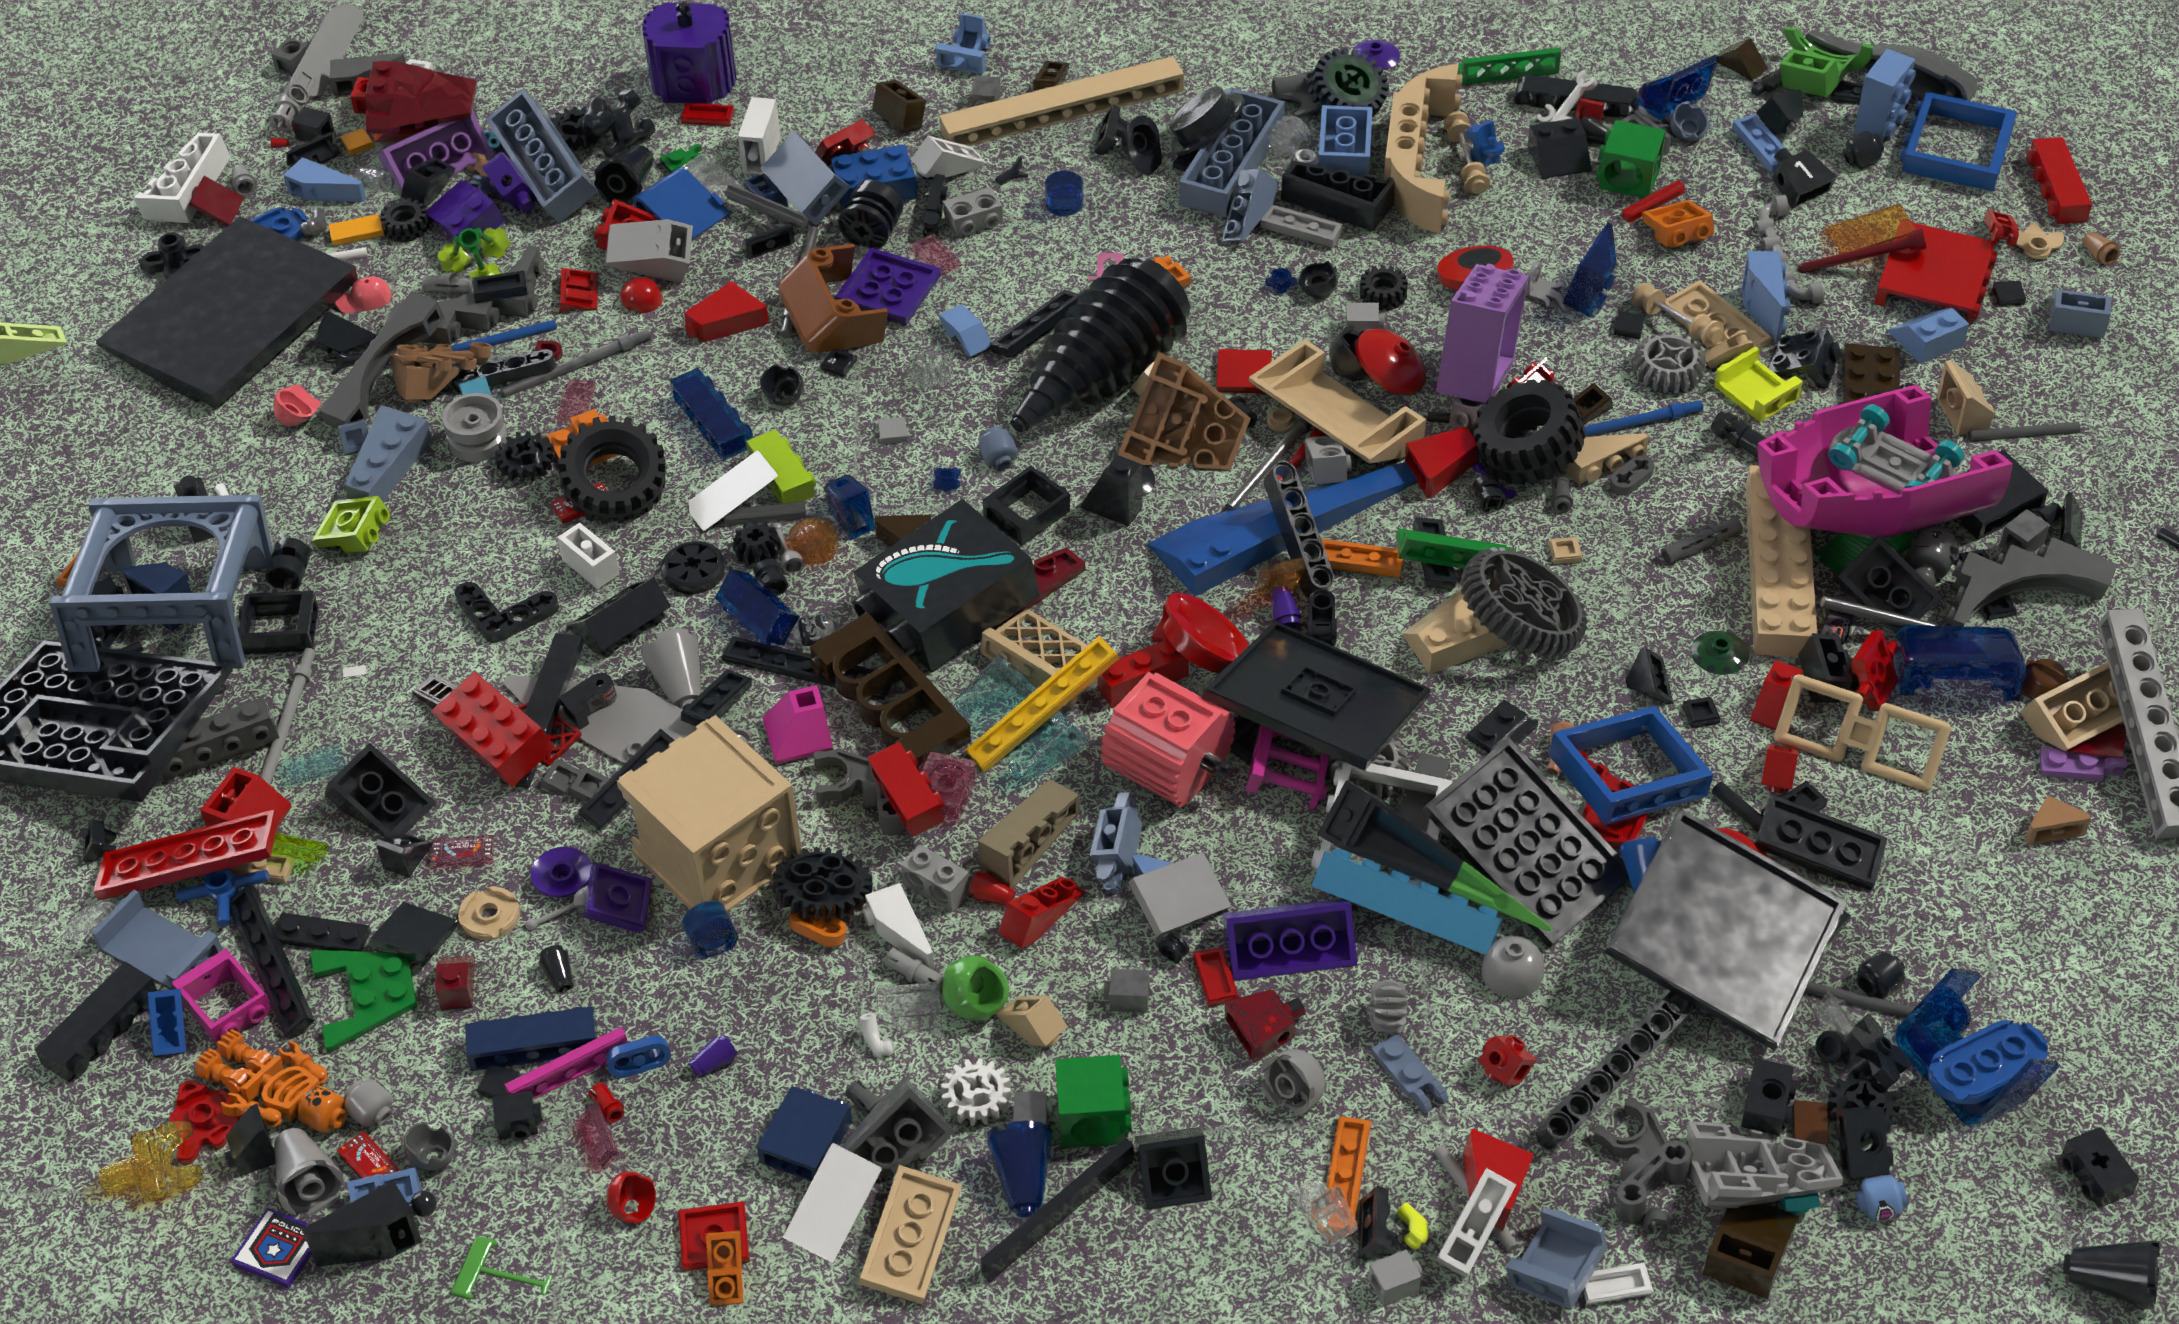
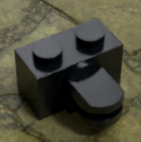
[1798,633,1859,703]

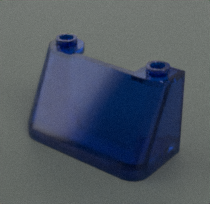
[1895,625,2026,701]

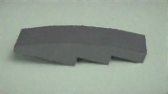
[1401,753,1450,833]

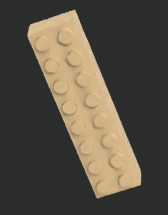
[1746,465,1817,657]

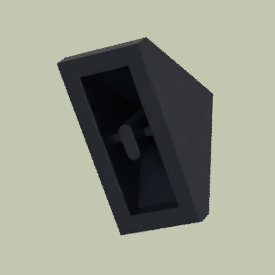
[376,834,434,878]

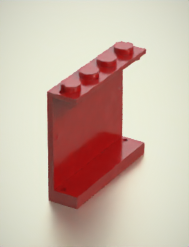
[1874,220,1998,327]

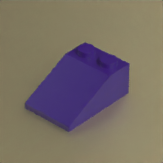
[426,180,506,241]

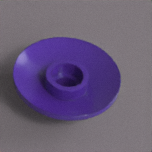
[1351,40,1400,70]
[531,847,592,898]

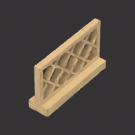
[981,608,1097,708]

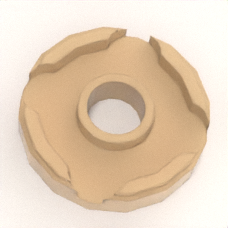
[458,886,520,941]

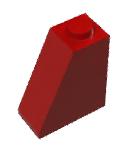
[684,281,769,342]
[1404,427,1479,499]
[1463,1128,1534,1231]

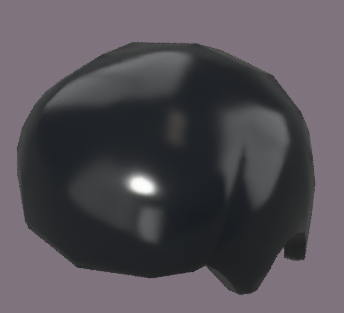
[1298,261,1338,298]
[760,364,804,405]

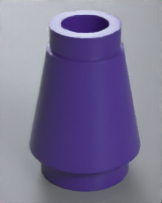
[1272,586,1301,628]
[688,1034,738,1077]

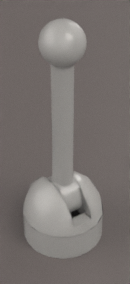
[772,523,805,575]
[525,885,588,931]

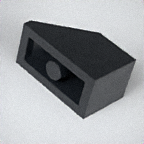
[1756,90,1803,136]
[400,157,455,206]
[312,311,377,354]
[224,1104,276,1177]

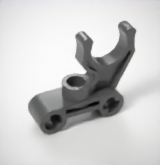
[813,749,905,835]
[1594,1097,1690,1224]

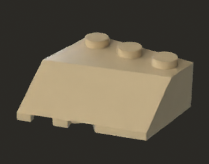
[1402,589,1507,674]

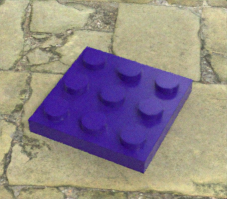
[835,248,941,325]

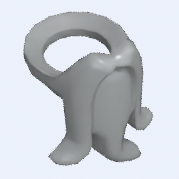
[1526,260,1567,312]

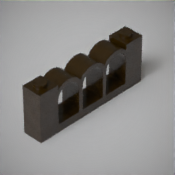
[810,612,971,772]

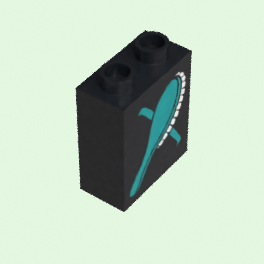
[852,499,1040,671]

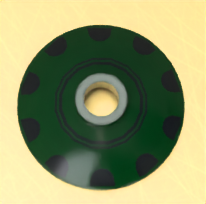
[1691,631,1749,675]

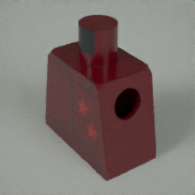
[1225,989,1305,1063]

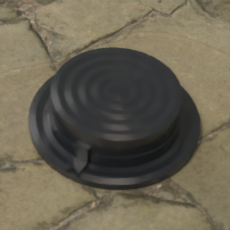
[1169,86,1245,155]

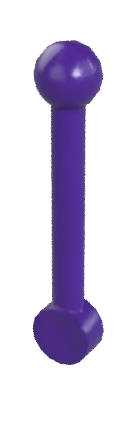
[1472,462,1516,499]

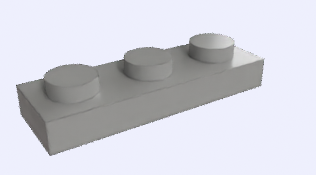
[1261,205,1343,248]

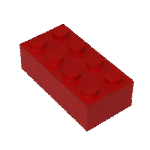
[431,671,555,788]

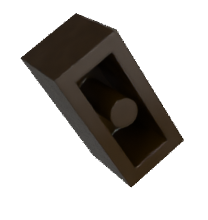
[872,80,927,132]

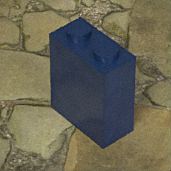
[757,1086,852,1182]

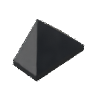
[1626,647,1674,704]

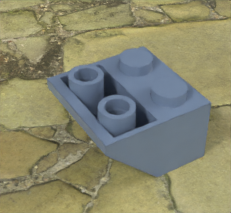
[2049,289,2112,338]

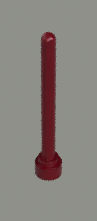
[1798,228,1927,273]

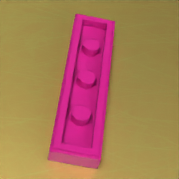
[505,1027,628,1099]

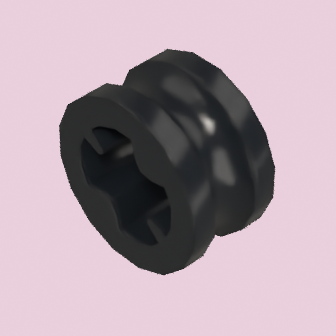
[1158,932,1189,964]

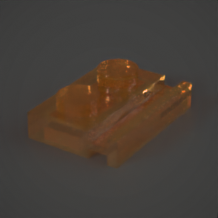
[1255,557,1306,597]

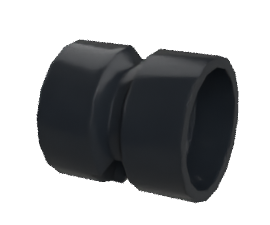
[265,537,311,589]

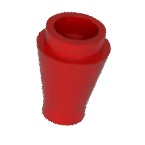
[968,871,1016,906]

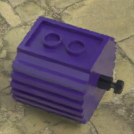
[642,1,737,104]

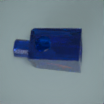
[824,474,875,540]

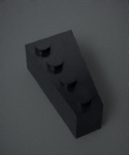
[1281,161,1395,231]

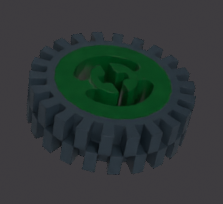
[1308,48,1389,118]

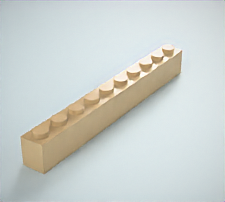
[939,56,1184,146]

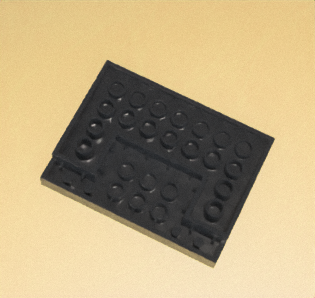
[96,216,358,409]
[0,640,233,802]

